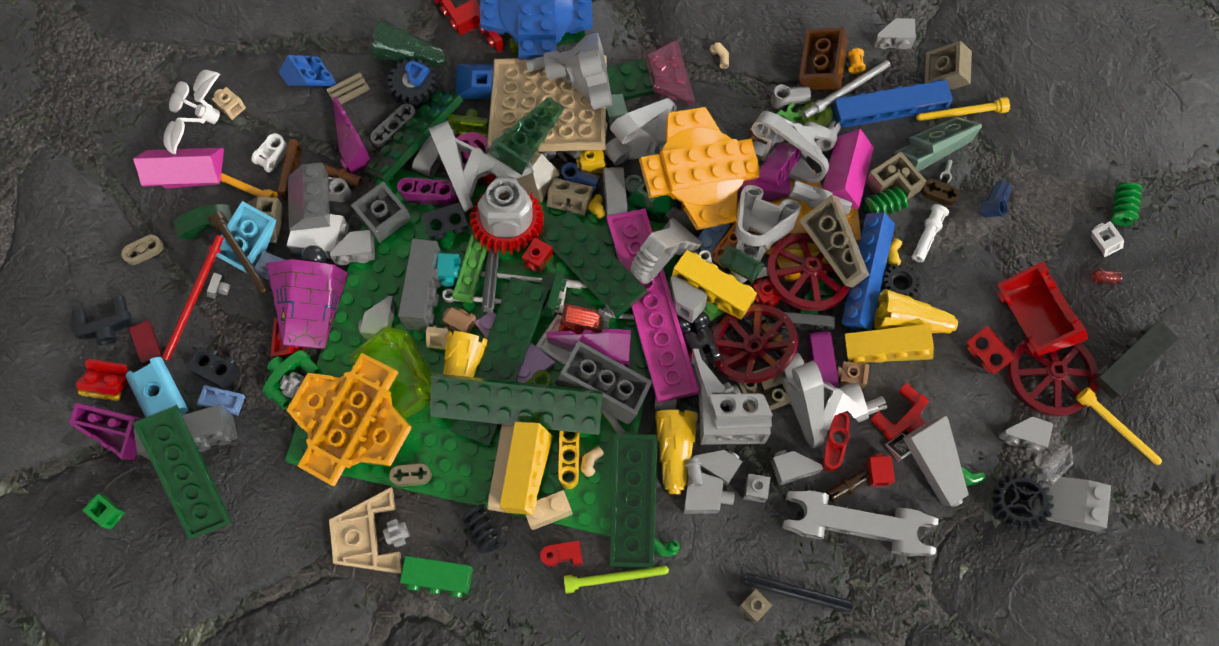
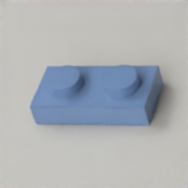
[698,224,731,254]

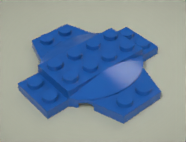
[480,0,593,60]

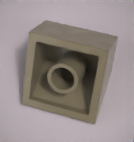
[924,40,972,89]

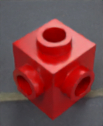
[753,278,781,307]

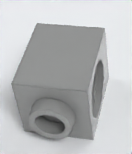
[743,474,770,503]

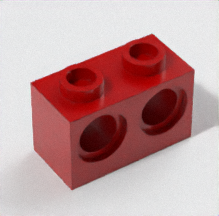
[967,326,1016,374]

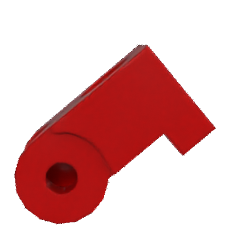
[540,541,583,567]

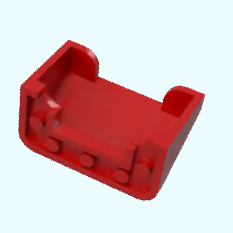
[997,261,1088,356]

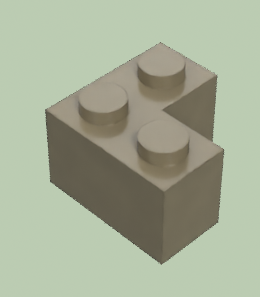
[865,152,926,200]

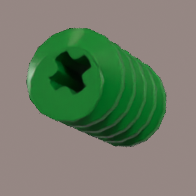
[1111,182,1143,227]
[862,187,908,216]

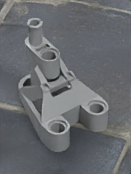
[526,32,613,110]
[603,98,677,166]
[752,111,841,182]
[429,121,534,211]
[730,185,801,284]
[777,353,887,448]

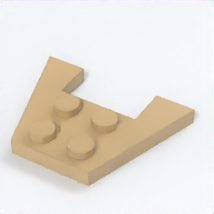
[329,487,402,574]

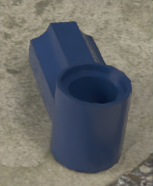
[561,163,600,194]
[980,180,1012,218]

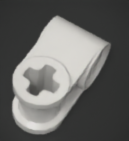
[251,134,288,173]

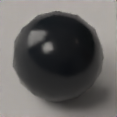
[300,245,327,263]

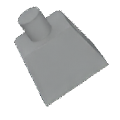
[683,473,735,514]

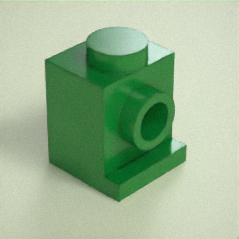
[83,493,126,530]

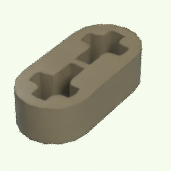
[389,464,432,487]

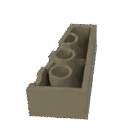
[799,195,869,288]

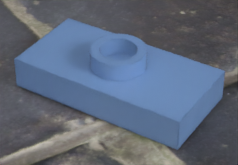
[197,385,245,416]

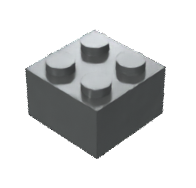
[351,182,411,243]

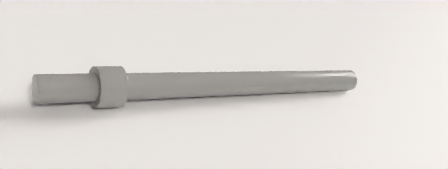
[801,60,890,119]

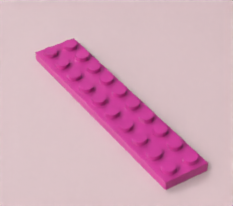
[607,209,699,403]

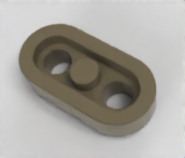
[121,235,163,265]

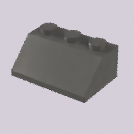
[288,162,330,231]

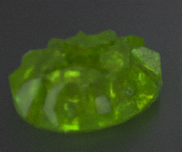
[802,101,832,127]

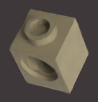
[738,589,773,624]

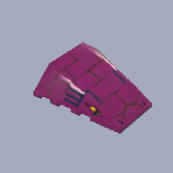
[266,259,348,349]

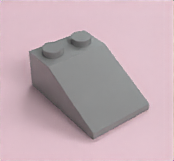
[1032,474,1111,532]

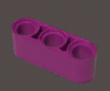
[759,142,802,185]
[397,178,457,206]
[807,331,838,388]

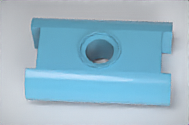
[125,357,188,417]

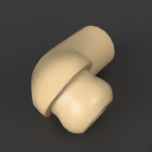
[710,42,729,69]
[580,446,604,477]

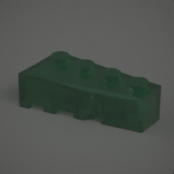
[487,97,565,175]

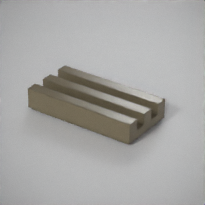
[326,73,370,104]

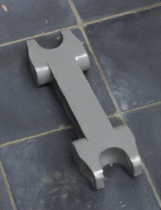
[782,491,939,557]

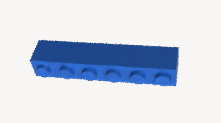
[832,80,953,128]
[841,212,895,333]

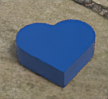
[405,61,430,86]

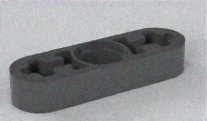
[370,104,416,149]
[775,312,835,331]

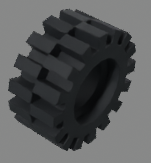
[881,264,921,298]

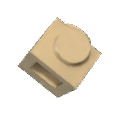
[212,87,246,120]

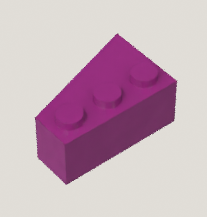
[69,403,141,460]

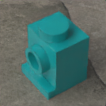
[437,253,461,287]

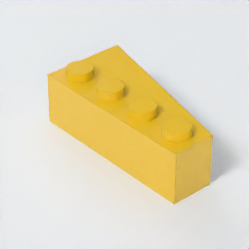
[672,250,757,319]
[845,324,934,364]
[499,422,553,515]

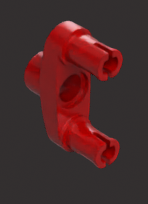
[870,383,929,441]
[821,412,850,472]

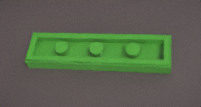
[452,233,488,303]

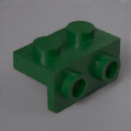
[540,270,567,318]

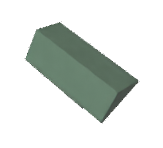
[894,117,982,172]

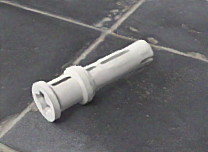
[912,204,949,262]

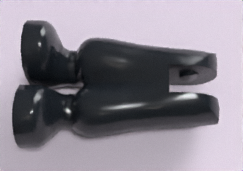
[678,312,720,364]

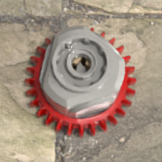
[470,177,544,256]

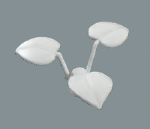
[163,70,220,155]

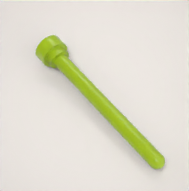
[564,566,669,594]

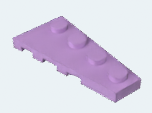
[475,311,556,383]

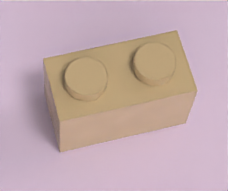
[526,490,573,530]

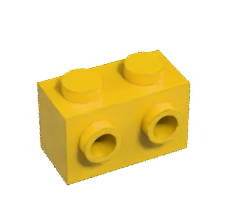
[576,150,605,174]

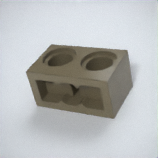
[547,178,593,216]

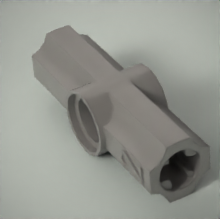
[789,180,852,217]

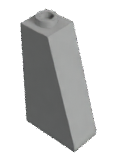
[903,416,969,507]

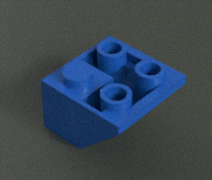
[279,55,337,86]
[455,64,494,99]

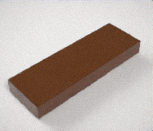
[278,139,302,200]

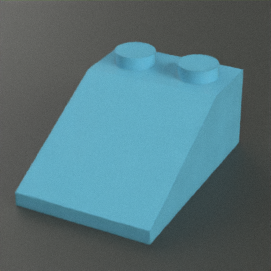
[216,201,277,274]

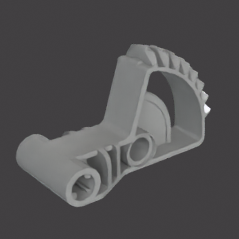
[631,218,704,284]

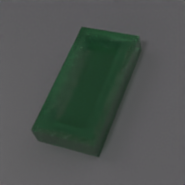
[718,245,764,283]

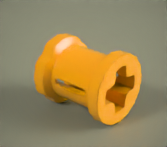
[847,48,866,74]

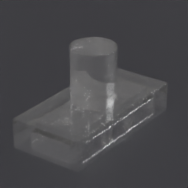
[1035,444,1073,486]

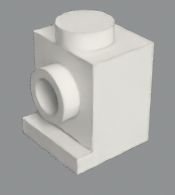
[1091,221,1124,257]

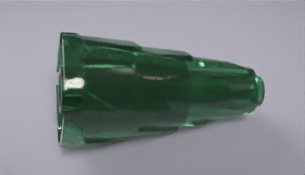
[370,20,447,67]

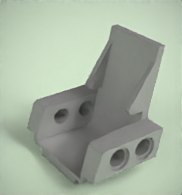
[690,349,773,445]

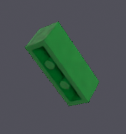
[400,556,473,598]

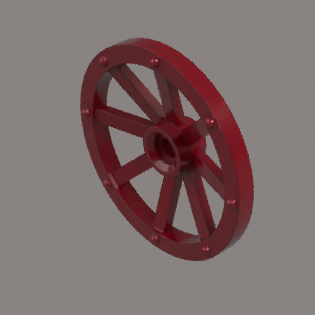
[767,233,850,311]
[713,305,798,383]
[1008,338,1098,417]

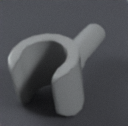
[938,160,953,184]

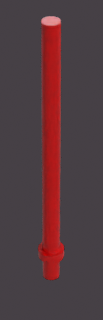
[161,234,224,361]

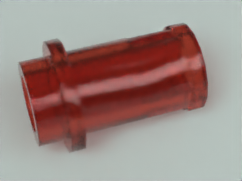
[1092,269,1122,284]

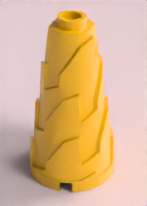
[873,289,958,334]
[443,331,488,377]
[655,410,698,495]

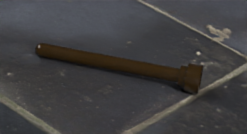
[208,211,268,294]

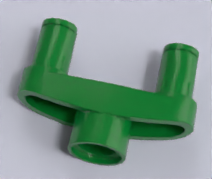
[262,350,321,409]

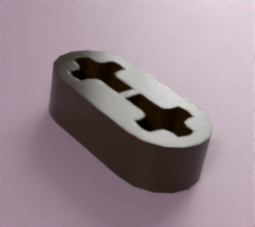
[921,179,960,206]

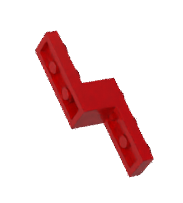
[434,0,504,53]

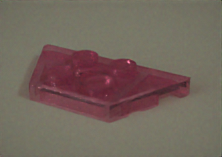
[646,41,695,106]

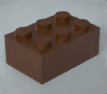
[799,27,848,90]

